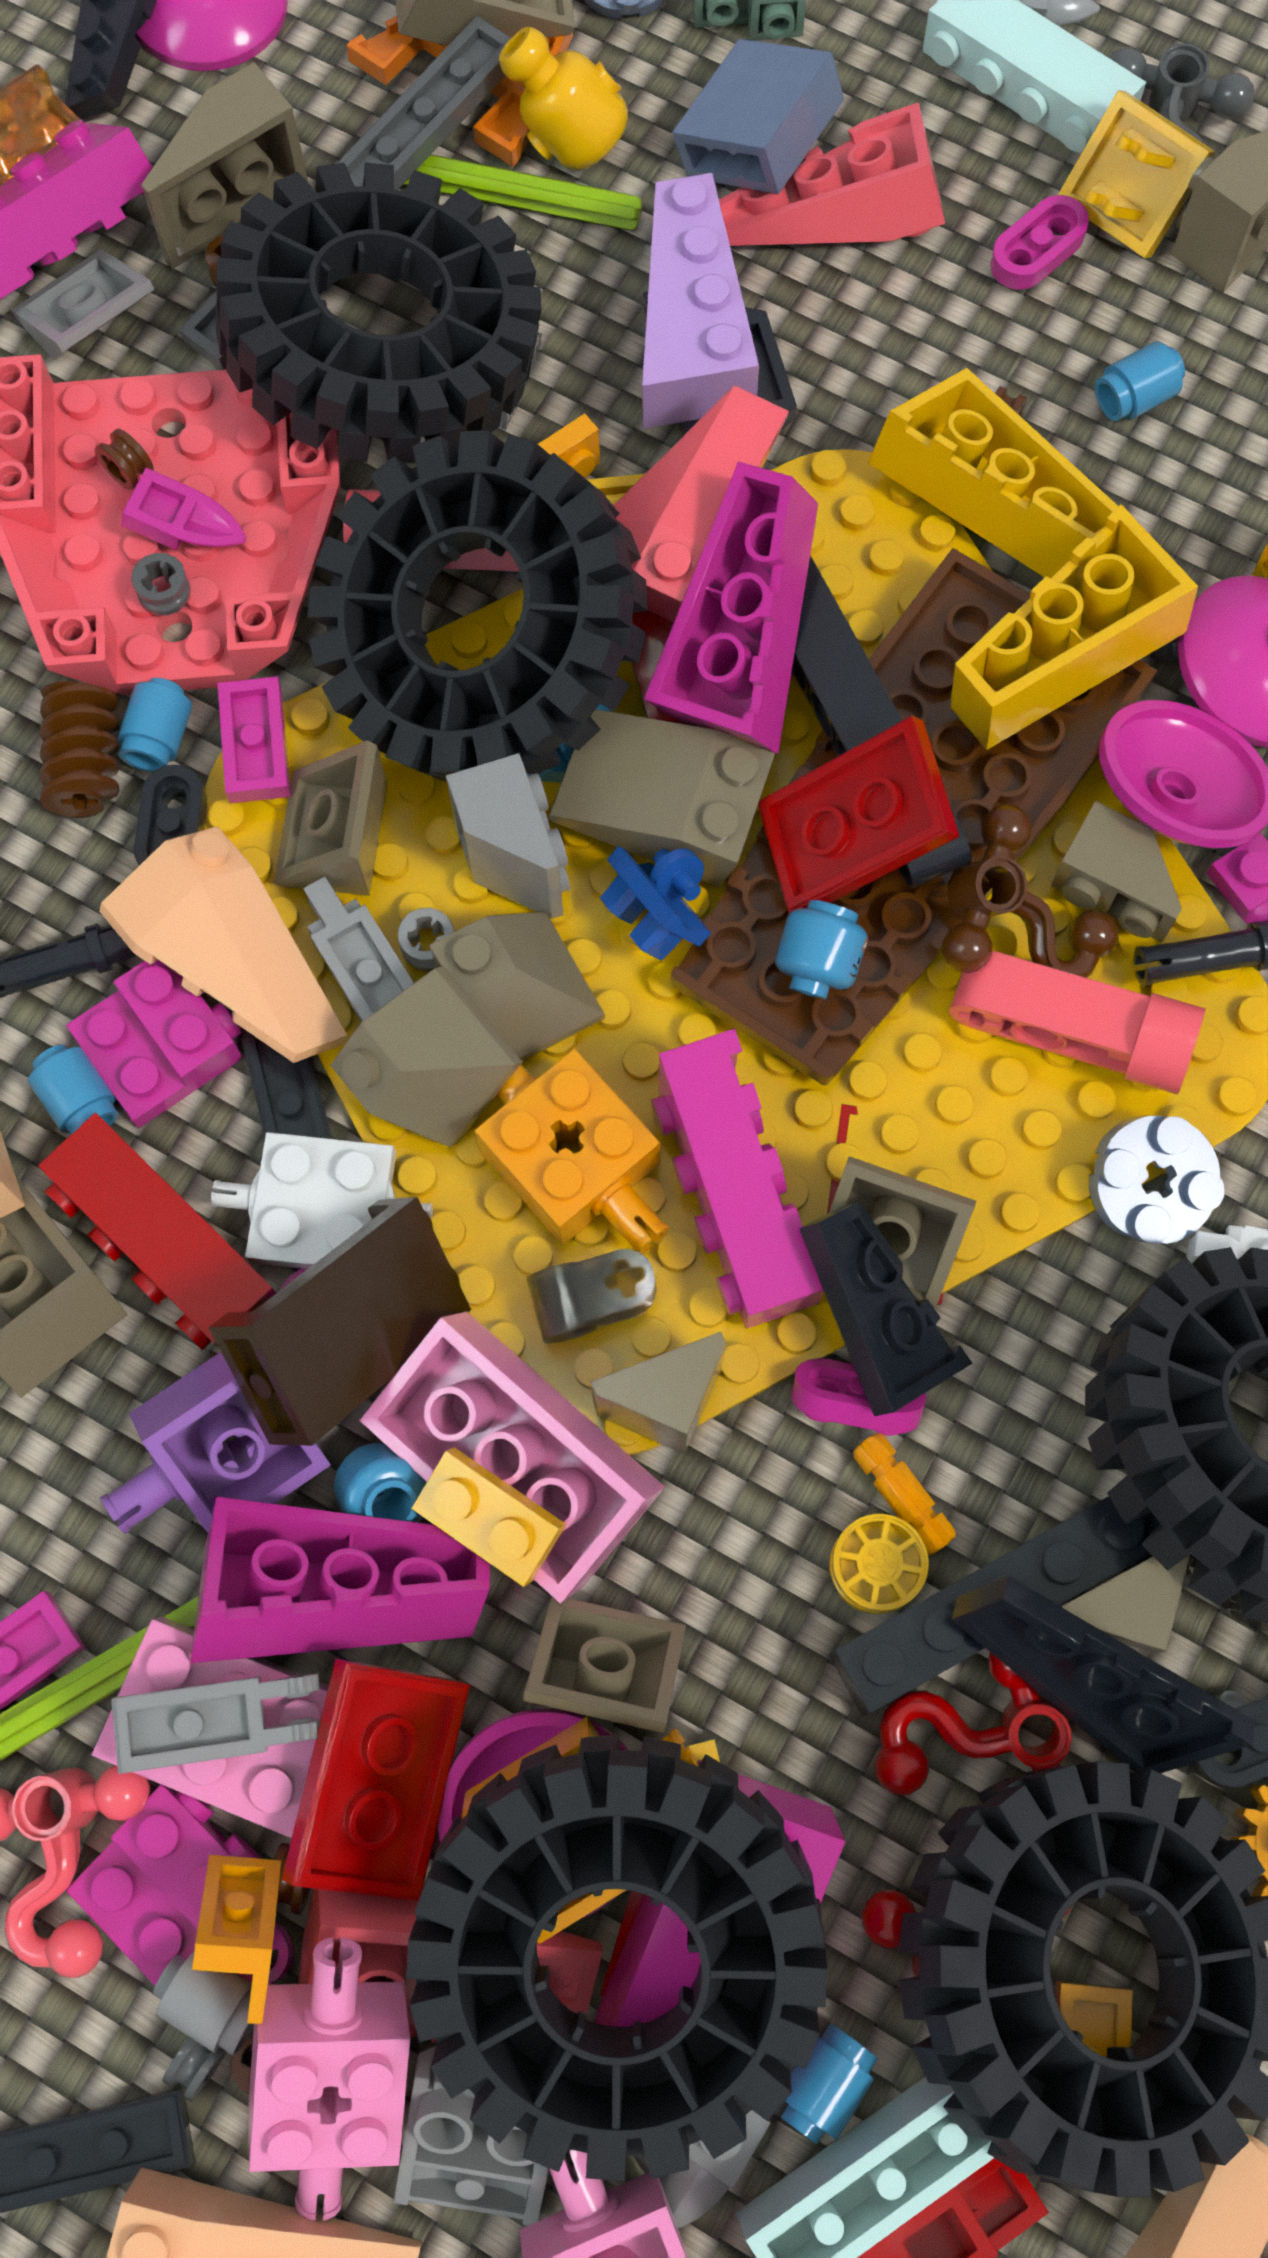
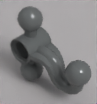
[1109,43,1254,144]

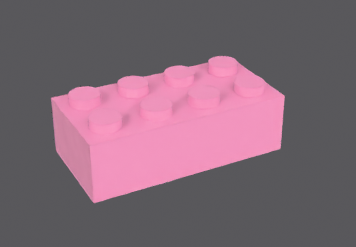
[359,1312,665,1604]
[92,1617,329,1838]

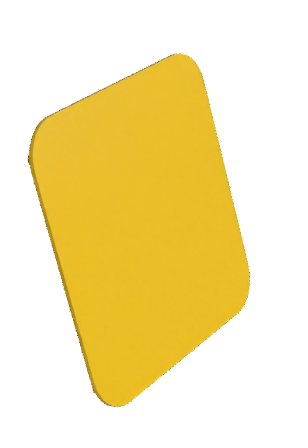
[204,449,1268,1455]

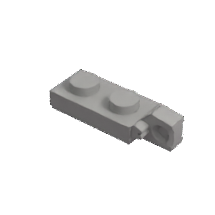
[303,876,414,1022]

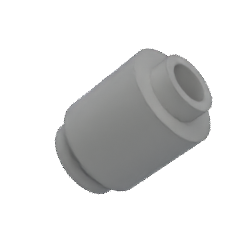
[153,1952,254,2056]

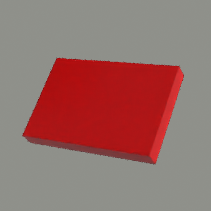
[758,715,960,914]
[282,1659,470,1901]

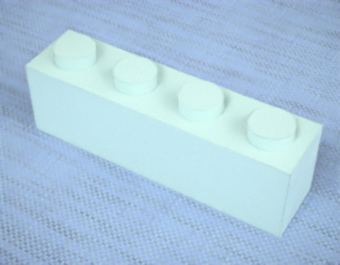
[922,0,1146,154]
[735,2077,994,2258]

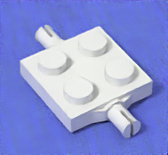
[211,1132,433,1269]

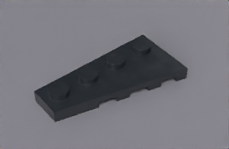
[64,0,157,121]
[952,1576,1256,1774]

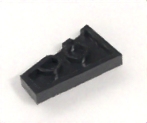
[799,1202,972,1416]

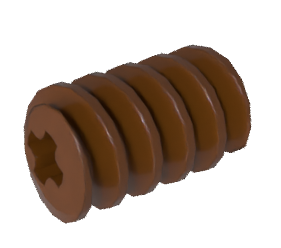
[40,681,119,818]

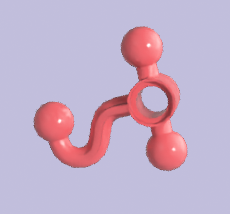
[0,1765,150,1978]

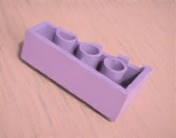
[642,173,759,429]

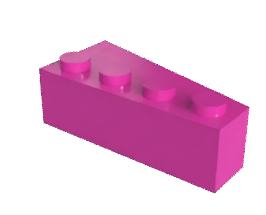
[0,120,153,300]
[644,461,818,755]
[651,1028,824,1329]
[190,1497,490,1663]

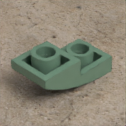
[692,0,806,40]

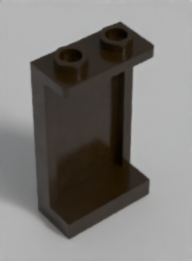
[208,1197,471,1446]

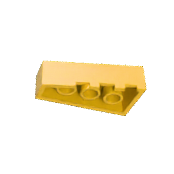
[868,368,1119,578]
[950,504,1198,750]

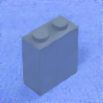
[672,39,845,194]

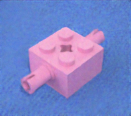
[248,1937,410,2221]
[519,2149,689,2258]

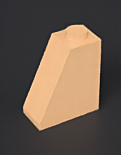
[1125,2134,1268,2258]

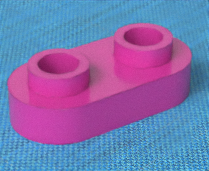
[990,195,1089,290]
[791,1358,926,1436]

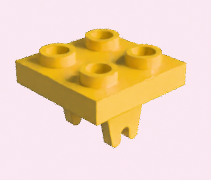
[1058,90,1216,258]

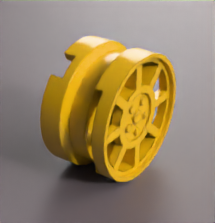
[829,1514,929,1615]

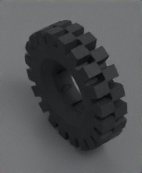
[216,162,542,463]
[308,431,648,781]
[1085,1247,1268,1623]
[407,1734,828,2181]
[898,1762,1268,2197]

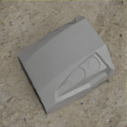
[393,2046,549,2225]

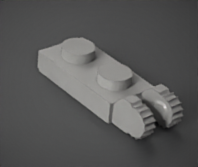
[111,1673,321,1774]

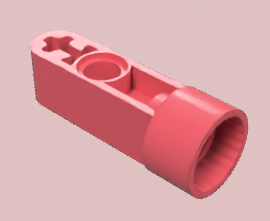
[949,951,1206,1095]

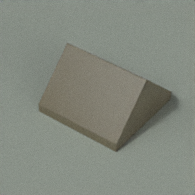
[274,740,387,896]
[829,1156,976,1309]
[591,1331,726,1454]
[1060,1554,1190,1656]

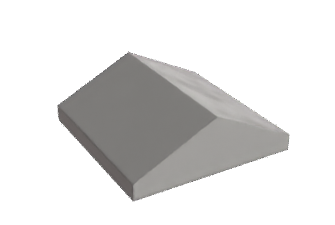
[11,249,154,360]

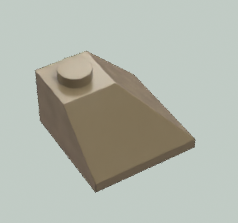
[430,912,605,1061]
[330,966,523,1147]
[523,1597,686,1733]

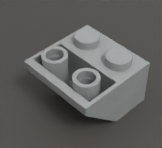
[446,753,570,919]

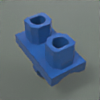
[600,845,712,961]

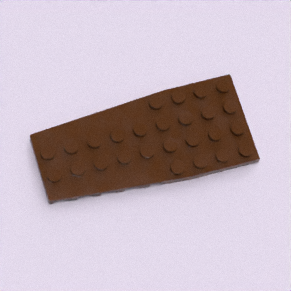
[671,548,1157,1085]

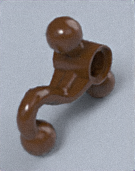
[942,804,1119,978]

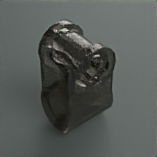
[526,1249,657,1344]

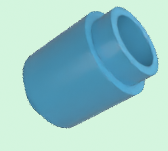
[1095,341,1185,421]
[117,678,192,773]
[28,1045,119,1134]
[781,2023,878,2145]

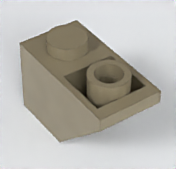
[1051,801,1182,942]

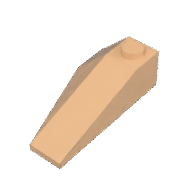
[99,826,347,1063]
[106,2167,422,2258]

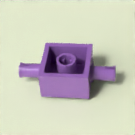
[100,1352,330,1534]

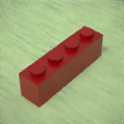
[38,1112,276,1351]

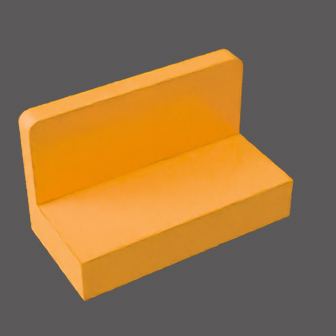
[192,1854,281,2024]

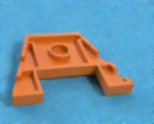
[346,15,573,167]

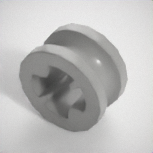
[398,908,454,971]

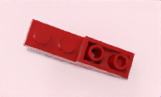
[857,2158,1049,2258]

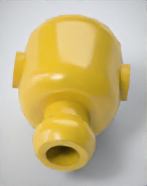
[499,26,628,171]

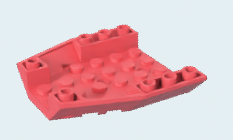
[0,354,341,695]

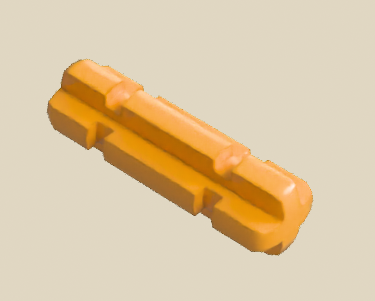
[853,1432,956,1555]

